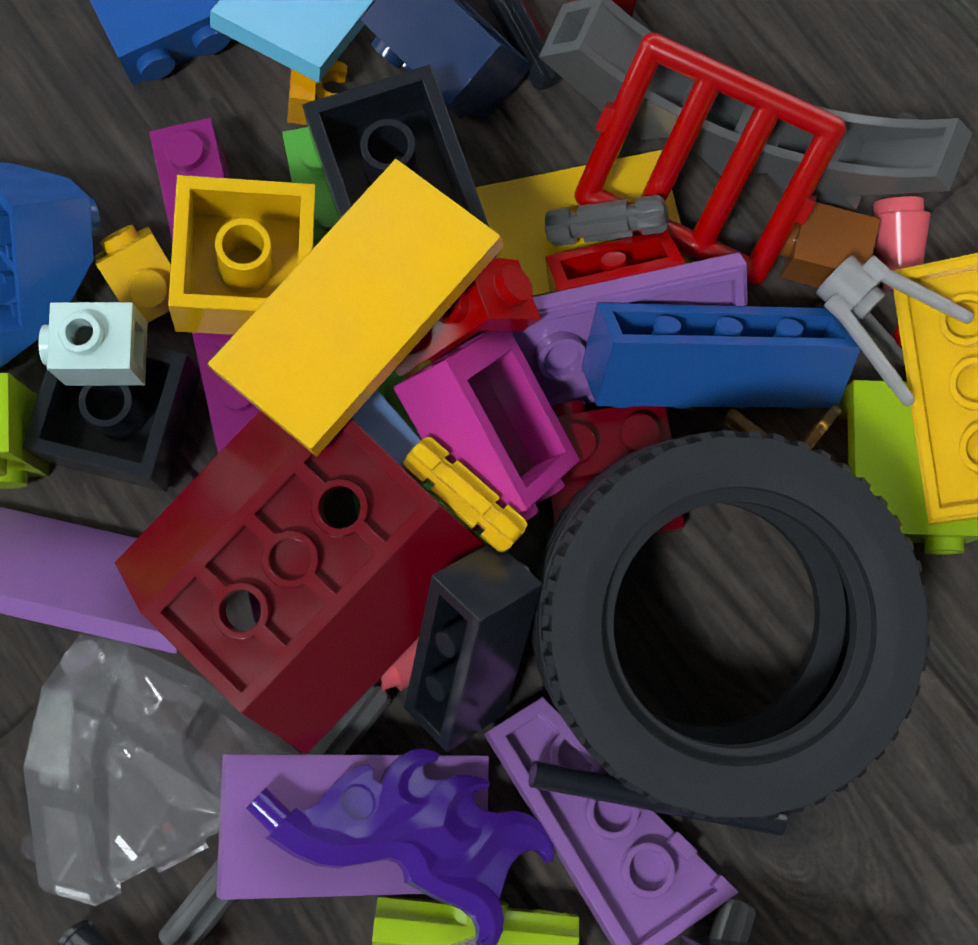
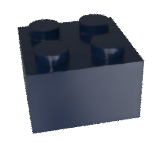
[360,0,533,121]

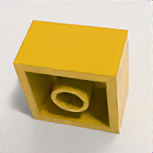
[168,175,315,335]

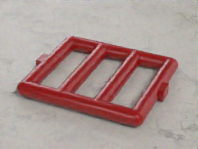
[574,32,846,285]

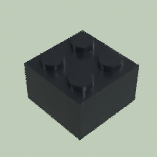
[22,345,201,493]

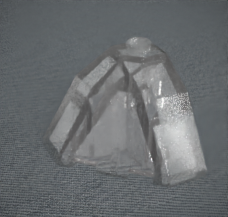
[23,634,299,906]

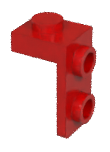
[395,258,541,376]

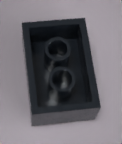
[302,64,496,258]

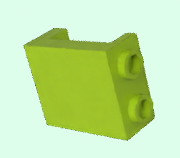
[838,380,978,555]

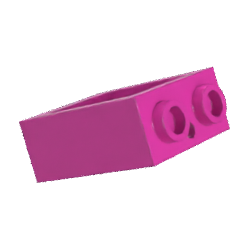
[393,331,580,532]

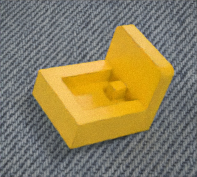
[95,224,171,323]

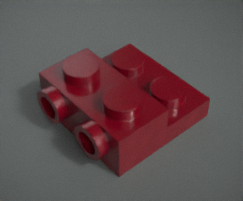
[548,401,685,536]

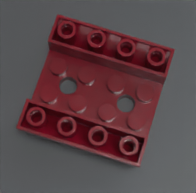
[114,411,487,754]

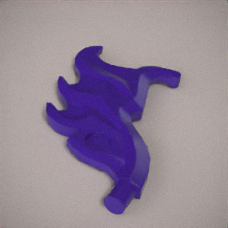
[246,749,554,945]

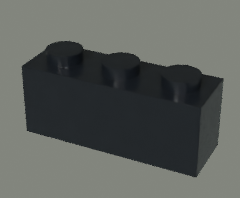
[404,544,543,752]

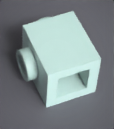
[39,302,148,386]

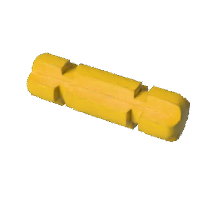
[403,437,527,552]

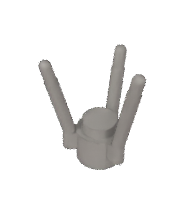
[816,255,974,406]

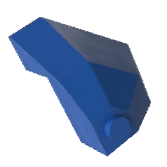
[0,162,100,368]

